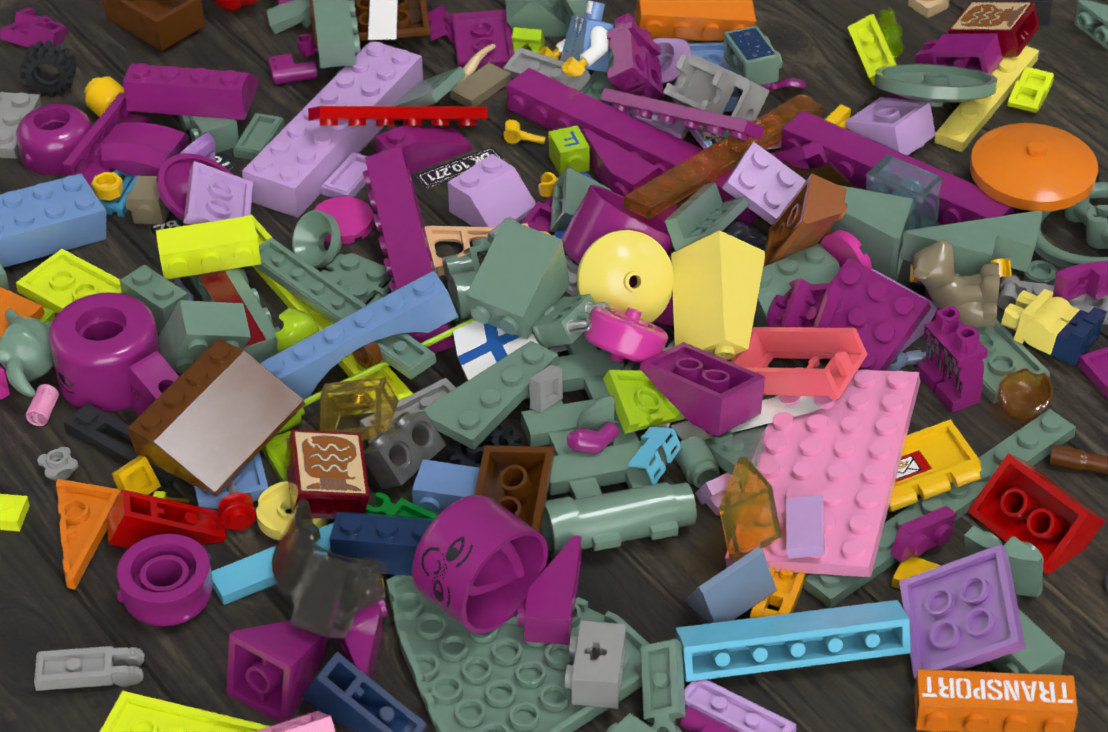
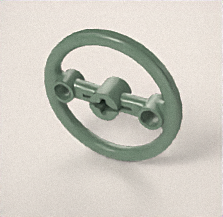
[1031,182,1108,268]

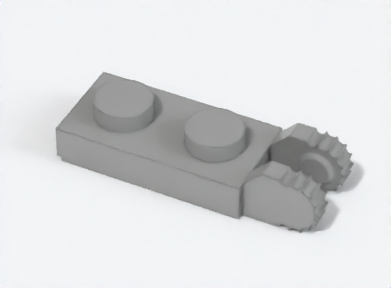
[34,646,144,691]

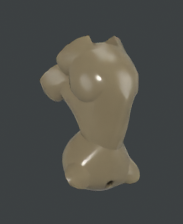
[912,239,1000,328]

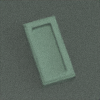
[233,113,284,160]

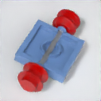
[194,453,268,530]

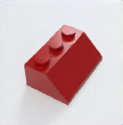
[967,453,1106,574]

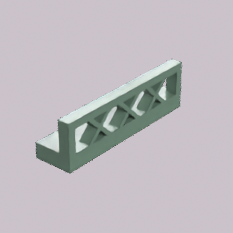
[665,182,749,251]

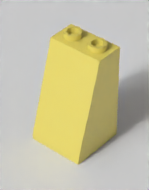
[671,230,765,360]

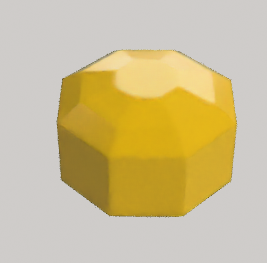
[91,172,124,201]

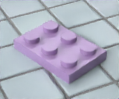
[722,142,806,225]
[183,161,253,225]

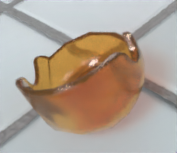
[997,368,1054,420]

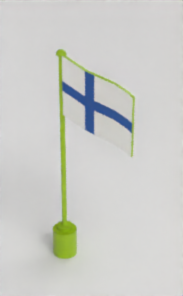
[275,318,538,436]

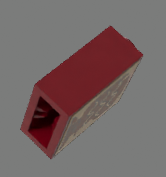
[947,2,1040,57]
[285,429,370,519]

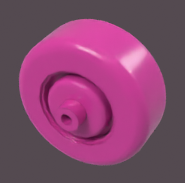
[583,307,668,363]

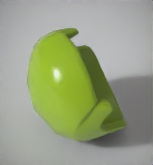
[274,308,319,353]

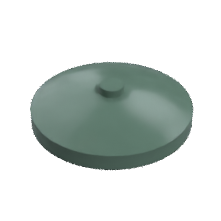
[875,64,997,107]

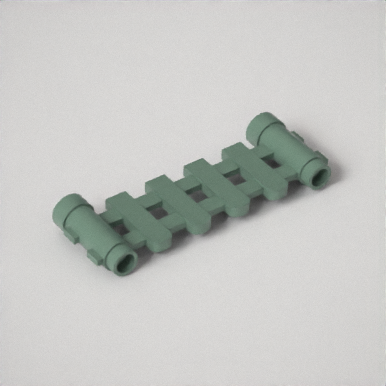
[447,261,697,559]

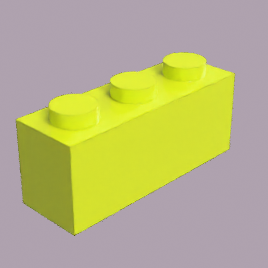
[156,215,261,279]

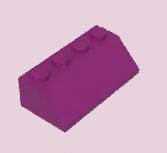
[123,63,259,120]

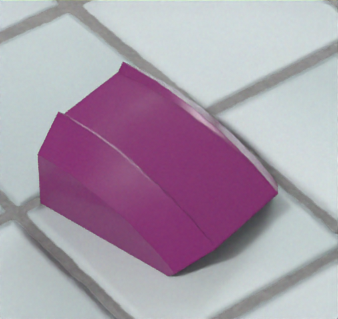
[100,122,189,177]

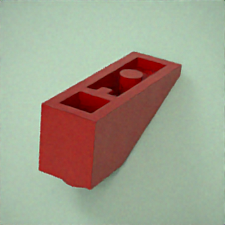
[107,489,226,548]

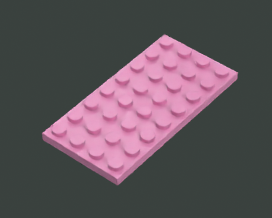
[725,367,920,577]

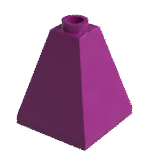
[226,619,328,723]

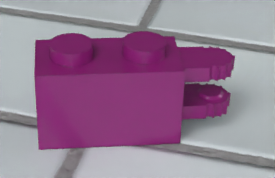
[914,34,1003,75]

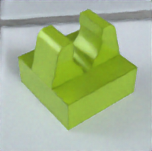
[512,27,545,54]

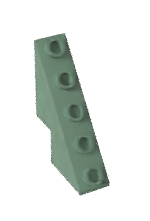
[899,211,1043,275]

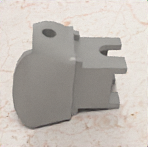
[663,54,770,123]

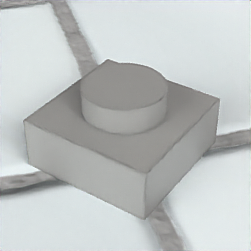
[529,365,563,413]

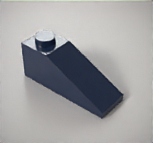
[301,652,427,732]

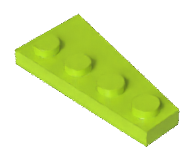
[603,370,686,434]

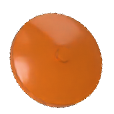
[970,123,1098,211]

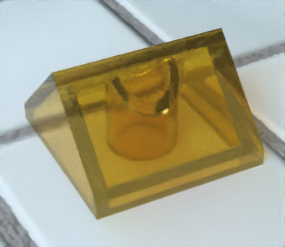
[719,457,782,561]

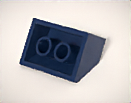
[329,511,434,576]

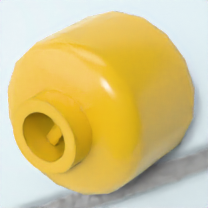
[84,76,124,118]

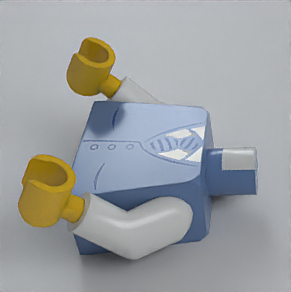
[538,0,614,77]

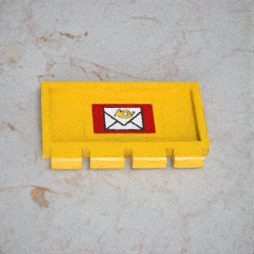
[888,419,982,512]

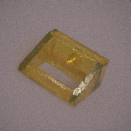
[320,377,399,441]

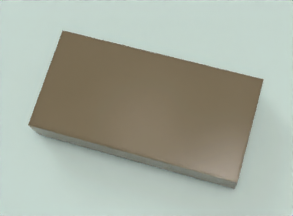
[450,63,511,107]

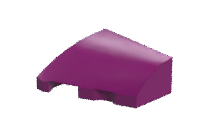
[0,8,68,48]

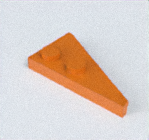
[56,479,121,589]

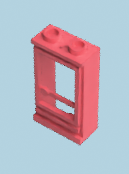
[730,327,867,400]

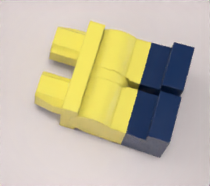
[1001,288,1107,366]

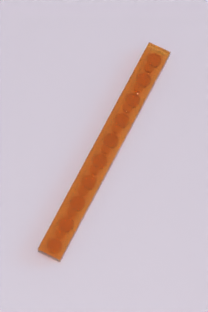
[623,95,824,219]

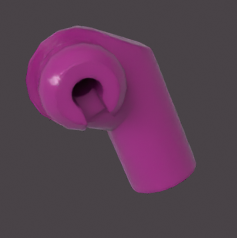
[566,422,619,454]

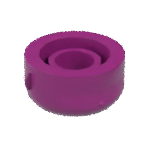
[16,103,92,175]
[117,534,213,627]

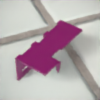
[428,5,455,46]

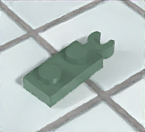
[641,639,686,732]

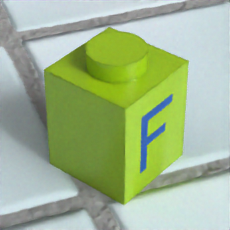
[549,125,590,175]

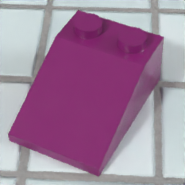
[640,342,765,436]

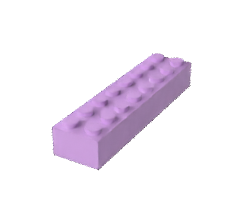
[242,40,423,218]

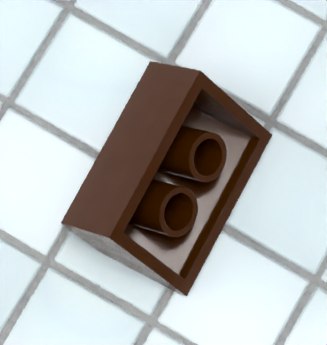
[475,446,555,533]

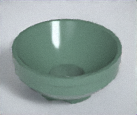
[292,210,342,268]

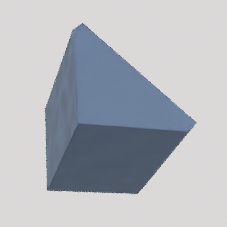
[686,546,777,624]

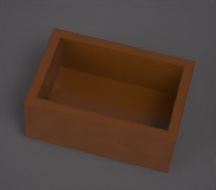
[103,0,205,51]

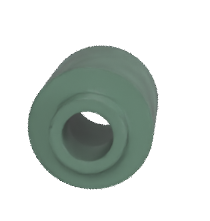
[674,437,720,488]

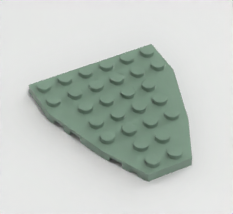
[386,575,649,732]

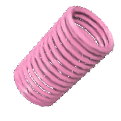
[26,384,59,426]

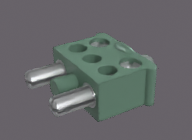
[531,294,610,348]

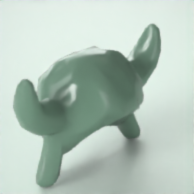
[0,309,54,397]

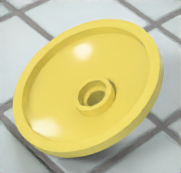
[577,230,674,323]

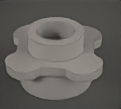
[37,447,78,481]

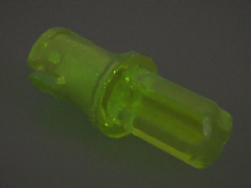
[879,8,904,57]

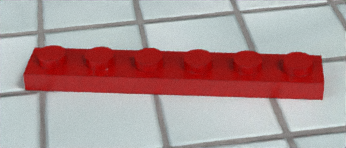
[308,106,487,127]

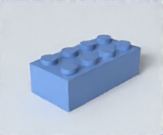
[0,174,107,268]

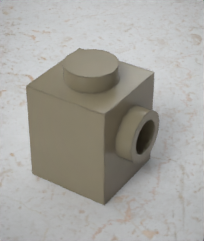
[126,176,170,225]

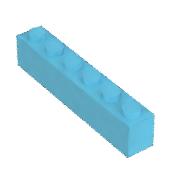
[676,600,910,682]

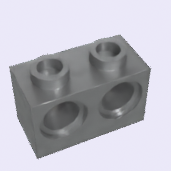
[364,411,446,489]

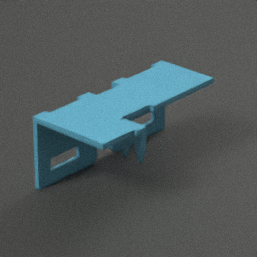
[627,427,682,485]

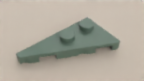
[704,426,765,483]

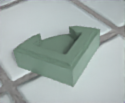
[577,396,615,431]

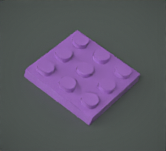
[899,544,1025,679]

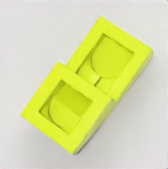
[1007,67,1054,113]

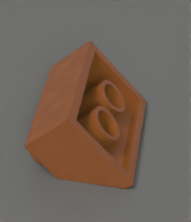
[763,174,848,267]

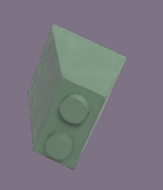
[830,185,913,281]
[466,218,570,339]

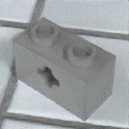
[565,621,626,709]

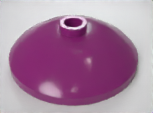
[156,153,233,221]

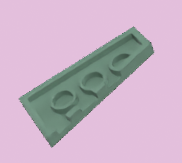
[419,341,559,450]

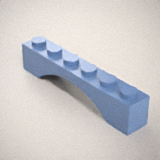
[260,271,458,399]

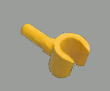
[504,120,546,145]

